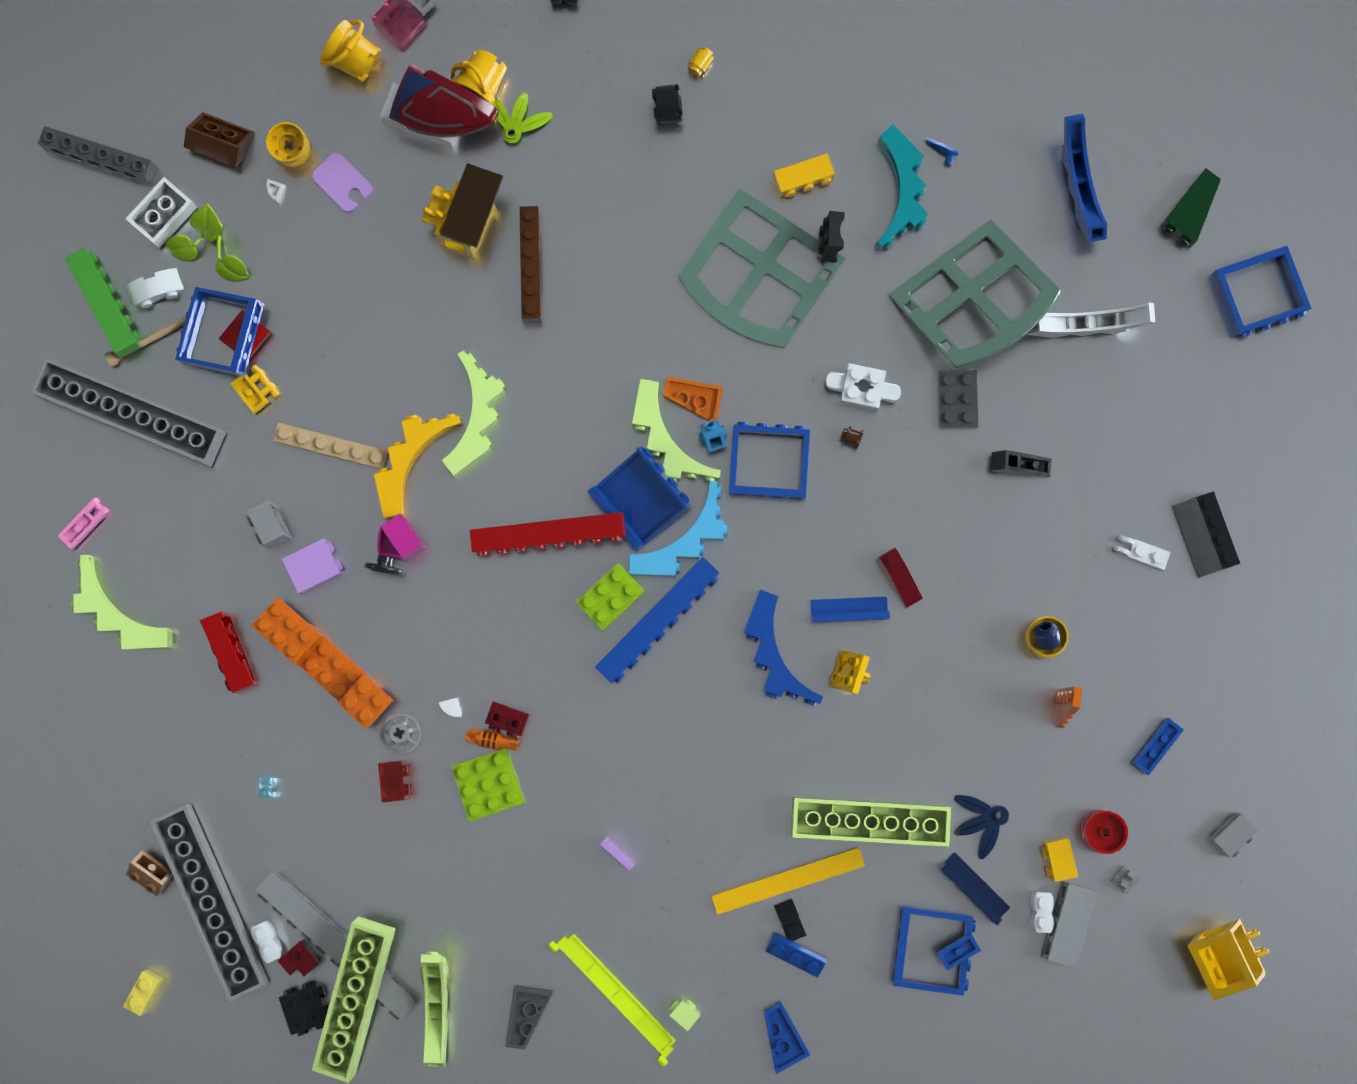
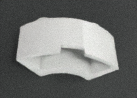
[126,268,184,308]

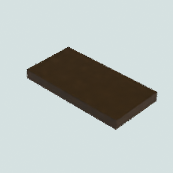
[440,163,504,248]

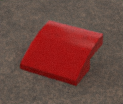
[218,310,271,359]

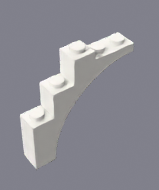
[1025,303,1155,338]

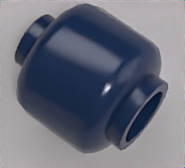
[1033,621,1061,651]

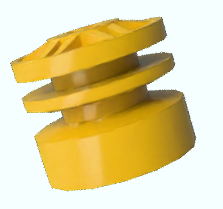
[266,122,311,168]
[1025,616,1069,659]

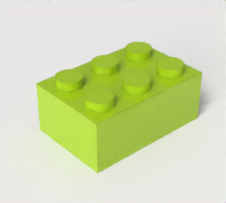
[576,563,645,631]

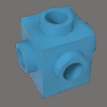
[698,419,727,452]

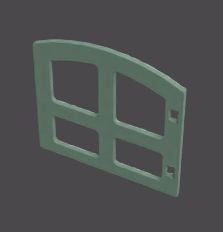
[678,188,846,348]
[889,220,1060,368]

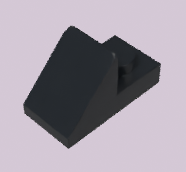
[774,898,807,941]

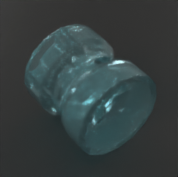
[257,777,278,798]

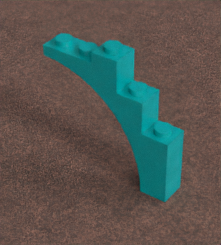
[875,124,928,251]

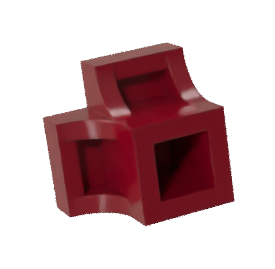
[278,939,320,977]

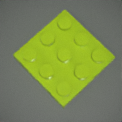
[451,748,525,822]

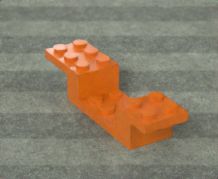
[251,597,393,729]

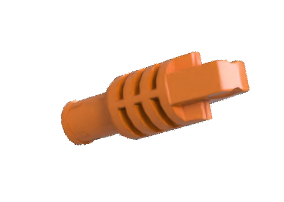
[465,729,520,751]

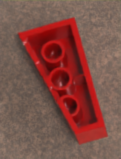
[199,611,258,694]

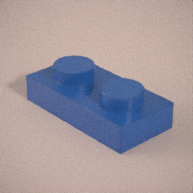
[937,933,981,971]

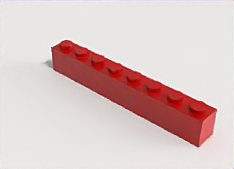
[469,512,626,556]

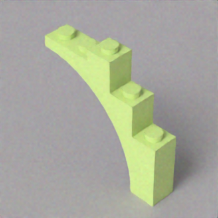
[442,350,505,478]
[632,379,721,482]
[71,555,172,650]
[421,952,448,1068]

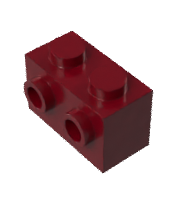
[485,701,530,739]

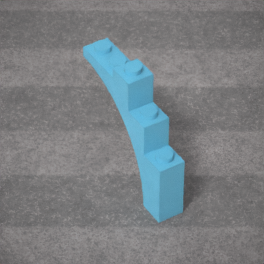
[629,481,727,577]

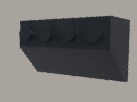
[1172,491,1241,578]

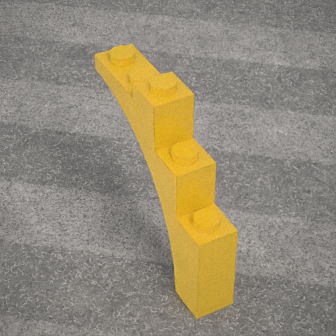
[374,414,463,521]

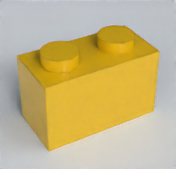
[1041,838,1078,882]

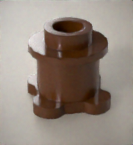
[840,426,864,449]

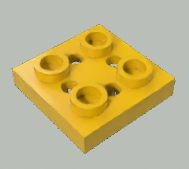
[829,650,871,694]

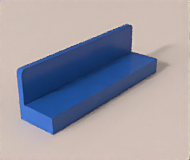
[810,597,890,623]

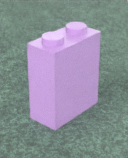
[282,538,344,595]

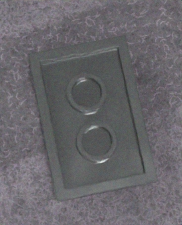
[938,370,978,428]

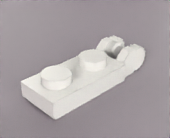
[1114,535,1171,571]

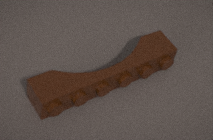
[519,206,542,323]

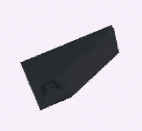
[991,450,1052,477]

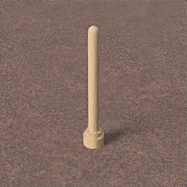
[104,317,186,367]

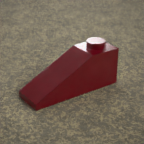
[877,547,923,608]

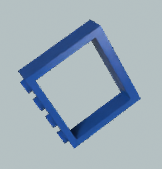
[1212,246,1312,337]
[175,287,264,377]
[729,422,810,500]
[891,905,976,996]

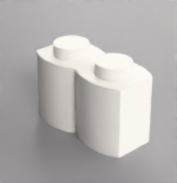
[1030,891,1054,933]
[251,920,285,963]

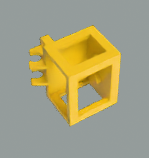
[421,181,495,258]
[1187,919,1270,1000]

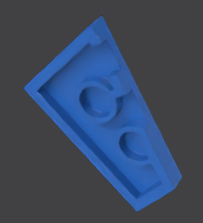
[764,1002,810,1074]

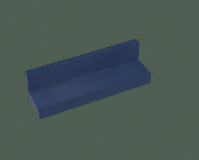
[938,853,1010,925]

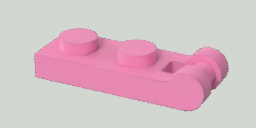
[58,498,110,550]

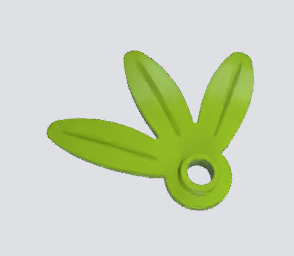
[494,92,553,143]

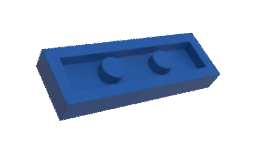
[1132,718,1184,775]
[765,933,827,978]

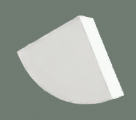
[266,179,286,204]
[439,698,463,717]

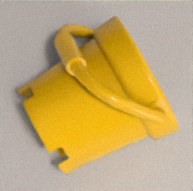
[320,20,381,82]
[450,50,507,106]

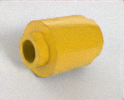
[687,47,714,76]

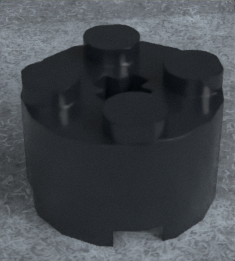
[652,84,683,124]

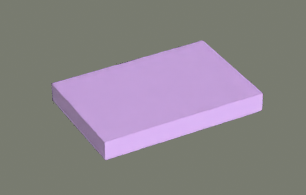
[600,837,635,871]

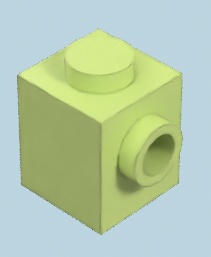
[669,998,700,1031]

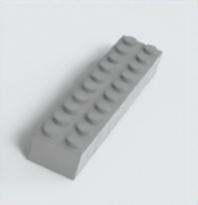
[30,357,226,467]
[149,804,269,1002]

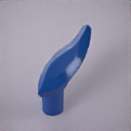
[926,138,959,165]

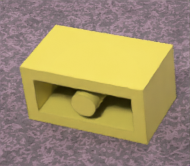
[123,969,165,1016]

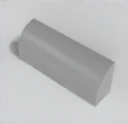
[1041,881,1098,968]

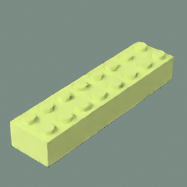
[791,797,951,847]
[312,916,396,1083]

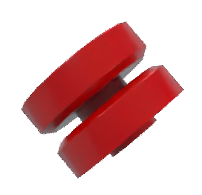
[1080,810,1128,854]

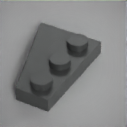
[505,986,553,1050]

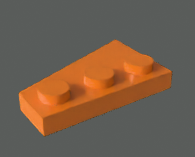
[663,377,723,421]

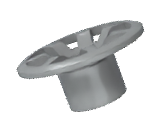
[380,713,422,755]

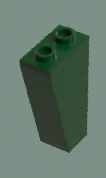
[1161,168,1221,248]

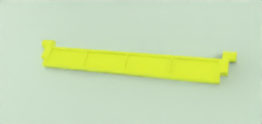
[547,934,676,1067]

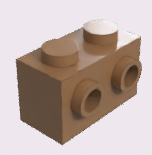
[126,850,173,897]

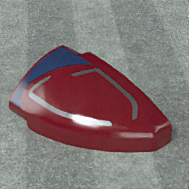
[389,64,499,137]

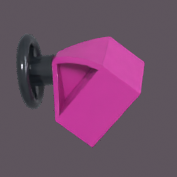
[364,513,426,575]

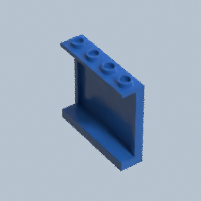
[587,446,691,551]

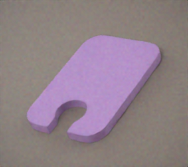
[312,153,373,212]

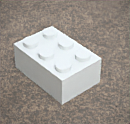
[126,177,197,249]

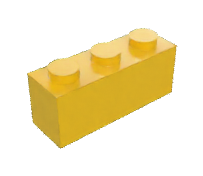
[773,153,835,198]

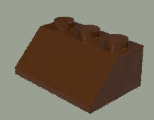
[184,112,254,167]

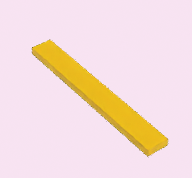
[711,847,865,915]

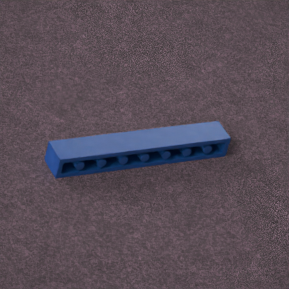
[595,557,719,684]

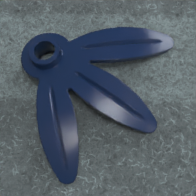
[954,795,1009,859]

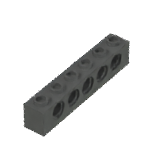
[38,126,157,184]

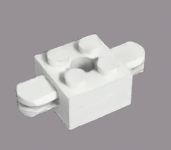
[825,363,901,412]

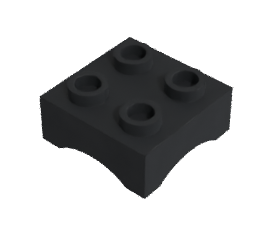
[819,211,845,263]

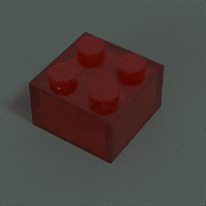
[378,760,413,803]

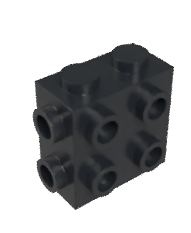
[278,980,329,1036]

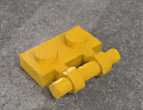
[230,365,280,414]

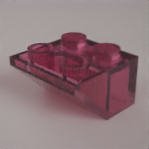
[371,0,427,50]

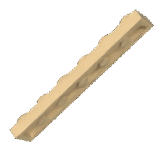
[273,423,389,469]

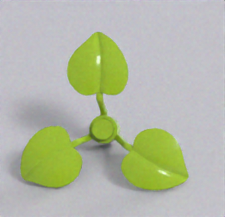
[165,204,250,281]

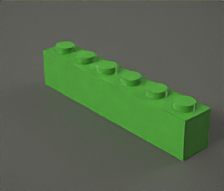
[65,247,141,359]

